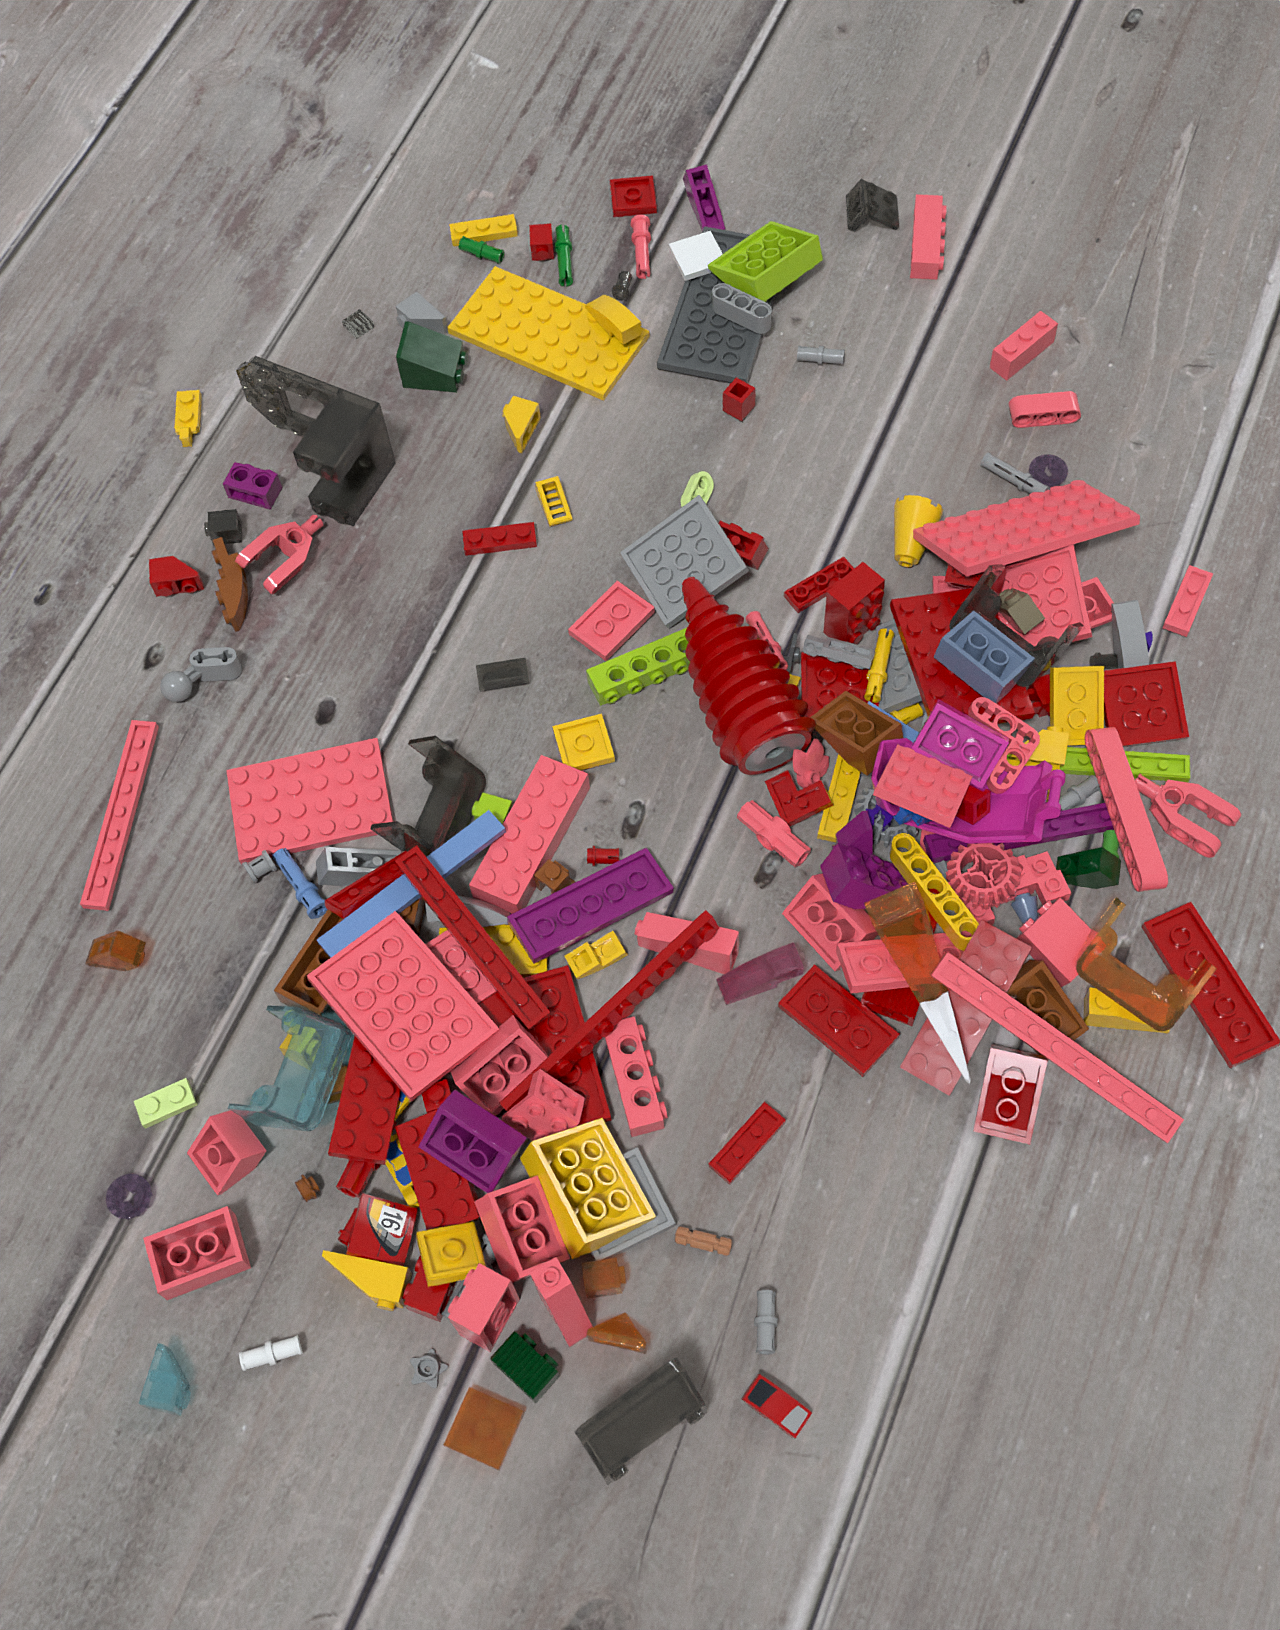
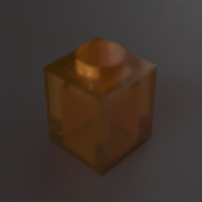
[582,1258,627,1299]

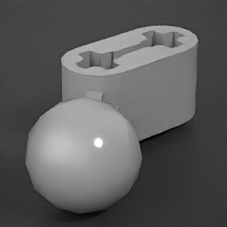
[160,647,242,702]

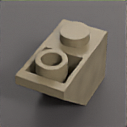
[994,588,1045,634]

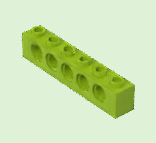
[586,628,690,706]

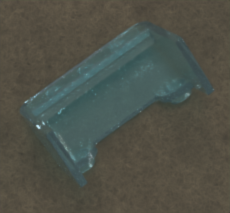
[227,1005,352,1131]

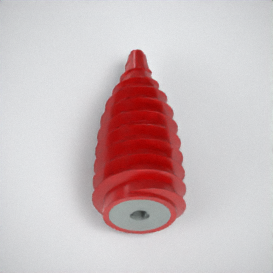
[682,577,816,775]

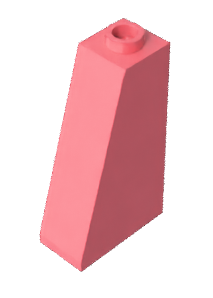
[634,912,739,976]
[530,1257,595,1347]

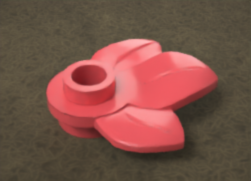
[793,738,829,788]

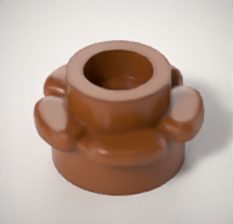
[295,1175,320,1202]

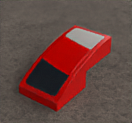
[741,1374,812,1439]

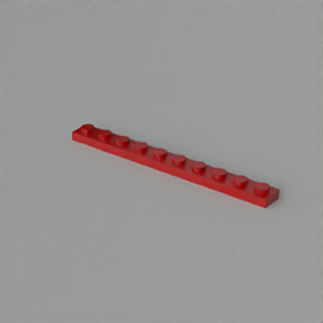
[499,910,719,1112]

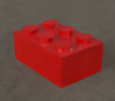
[823,562,885,645]

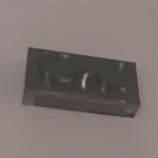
[476,658,530,692]

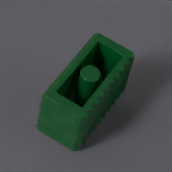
[490,1331,560,1404]

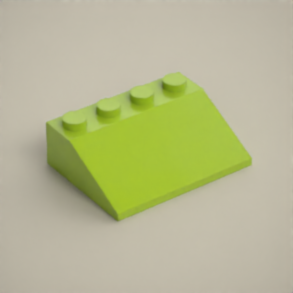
[708,221,823,302]

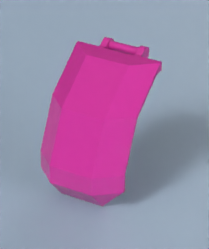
[871,738,1066,844]

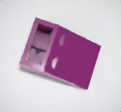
[820,843,916,909]

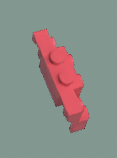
[960,851,1071,925]

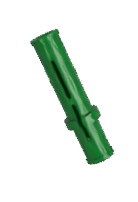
[555,225,573,287]

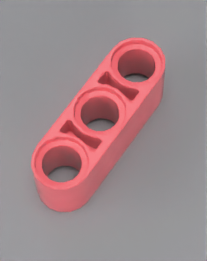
[1009,391,1081,428]

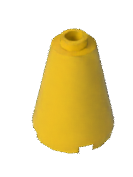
[894,495,943,567]

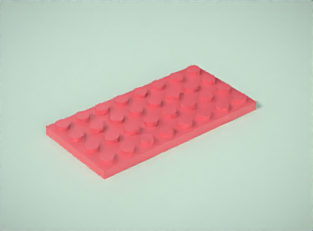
[913,480,1140,577]

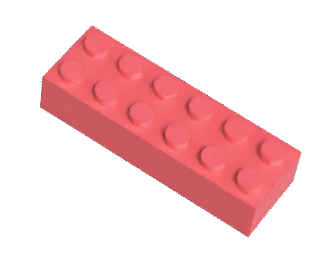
[469,755,590,914]

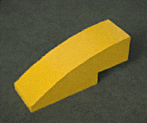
[585,295,642,345]

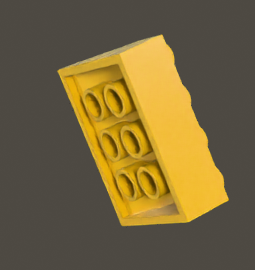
[520,1118,656,1259]

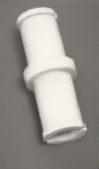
[239,1335,302,1371]

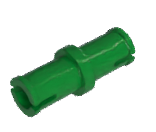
[458,236,505,264]

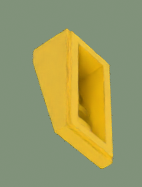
[535,476,573,527]

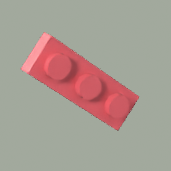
[1163,565,1213,637]

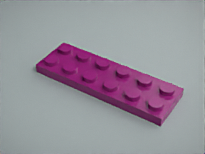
[507,848,674,964]

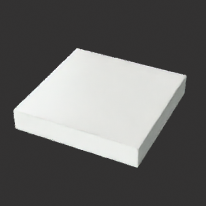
[669,231,722,281]

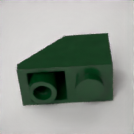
[1056,847,1121,889]

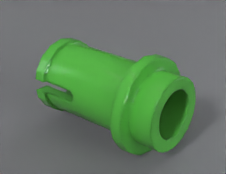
[1102,830,1119,859]

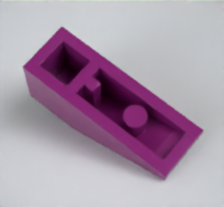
[683,164,725,231]

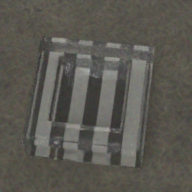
[342,309,374,339]

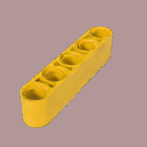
[890,833,979,951]

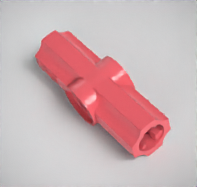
[737,800,811,868]

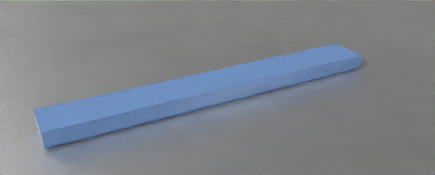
[317,810,506,958]

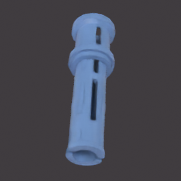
[273,848,328,919]

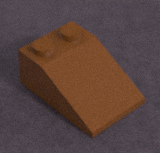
[810,691,903,775]
[1007,960,1089,1061]

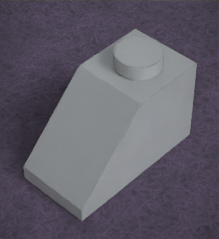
[396,292,448,335]

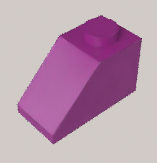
[831,810,873,855]

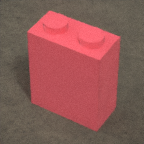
[1016,898,1107,987]

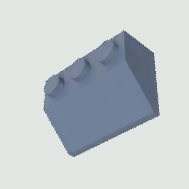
[934,611,1035,703]

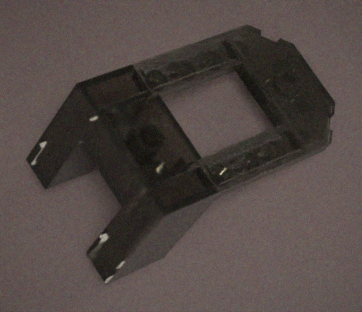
[236,356,396,527]

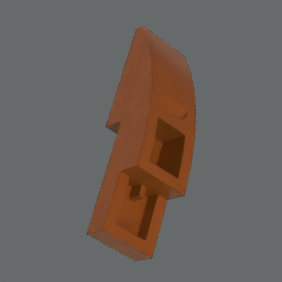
[212,537,248,632]

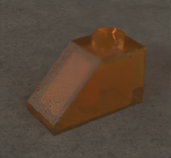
[85,930,146,971]

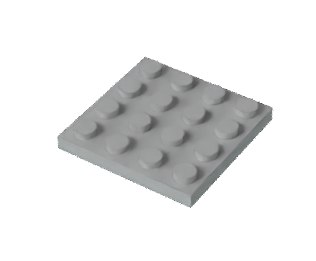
[620,495,750,628]

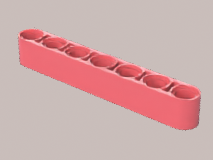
[1085,727,1168,892]

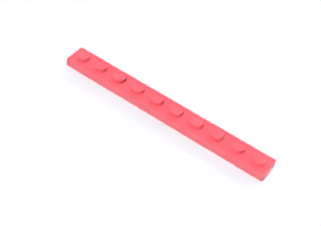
[930,952,1184,1143]

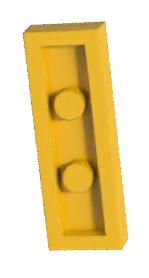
[449,214,518,247]

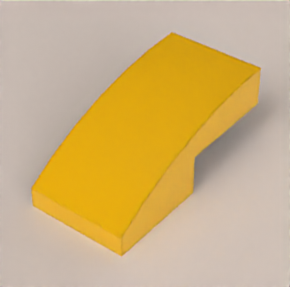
[565,931,628,979]

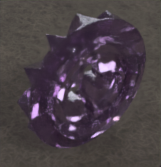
[1029,454,1068,488]
[106,1174,153,1220]

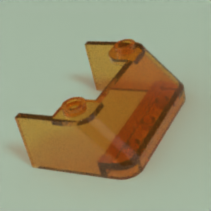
[1075,897,1217,1031]

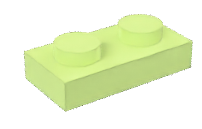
[134,1078,197,1129]

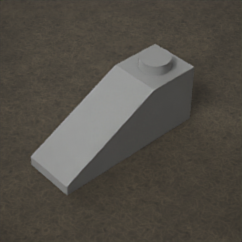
[316,847,401,886]

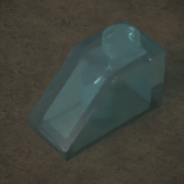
[138,1343,191,1416]

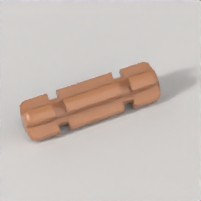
[675,1226,732,1256]

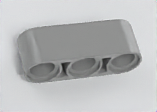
[712,283,772,334]

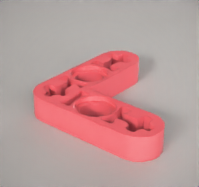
[968,697,1040,794]

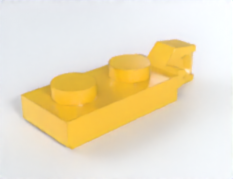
[174,390,202,447]

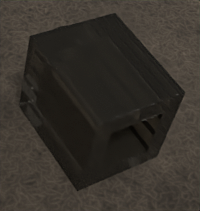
[204,509,242,545]

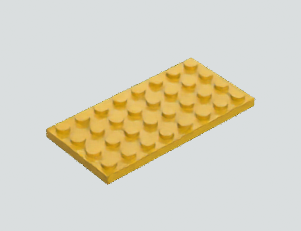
[447,266,650,401]

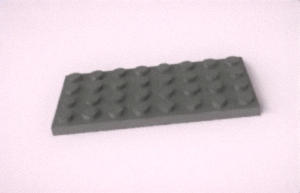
[657,226,776,383]

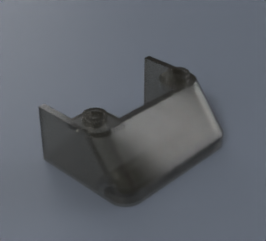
[949,564,1084,687]
[370,736,486,857]
[574,1358,707,1486]

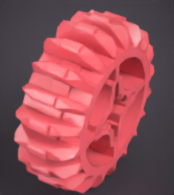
[946,843,1021,910]

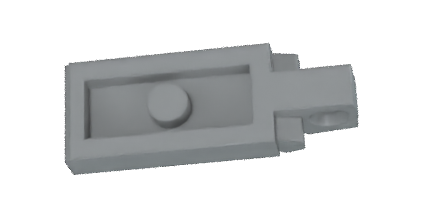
[803,635,875,669]

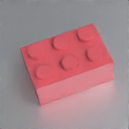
[474,1175,570,1283]
[143,1206,251,1300]
[448,1263,520,1352]

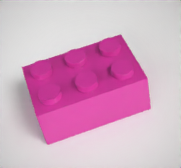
[911,699,1009,789]

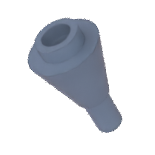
[1011,893,1038,924]

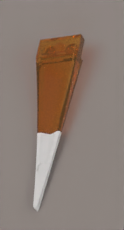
[864,882,971,1084]

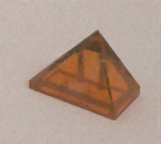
[586,1312,647,1354]

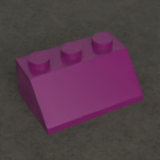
[418,1090,527,1193]

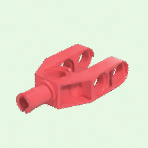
[235,515,323,595]
[1135,774,1241,858]

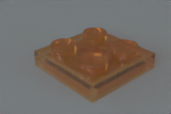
[443,1387,525,1471]

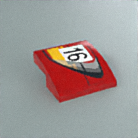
[346,1193,417,1266]

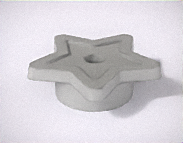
[410,1349,448,1388]

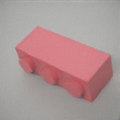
[990,311,1058,381]

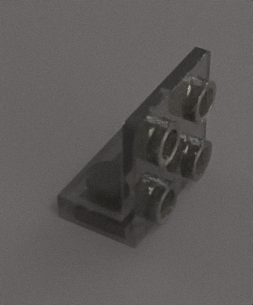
[846,179,899,232]

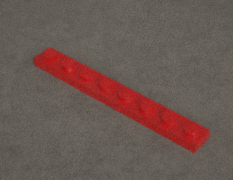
[395,845,551,1032]

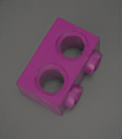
[223,462,282,510]

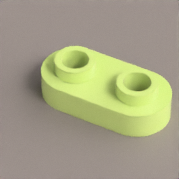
[681,471,714,507]

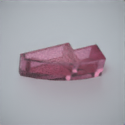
[716,942,804,1005]

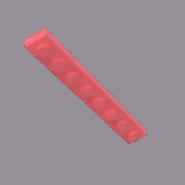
[80,720,159,911]

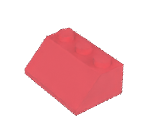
[782,873,882,971]
[450,1015,548,1116]

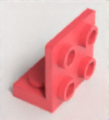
[501,1069,585,1141]

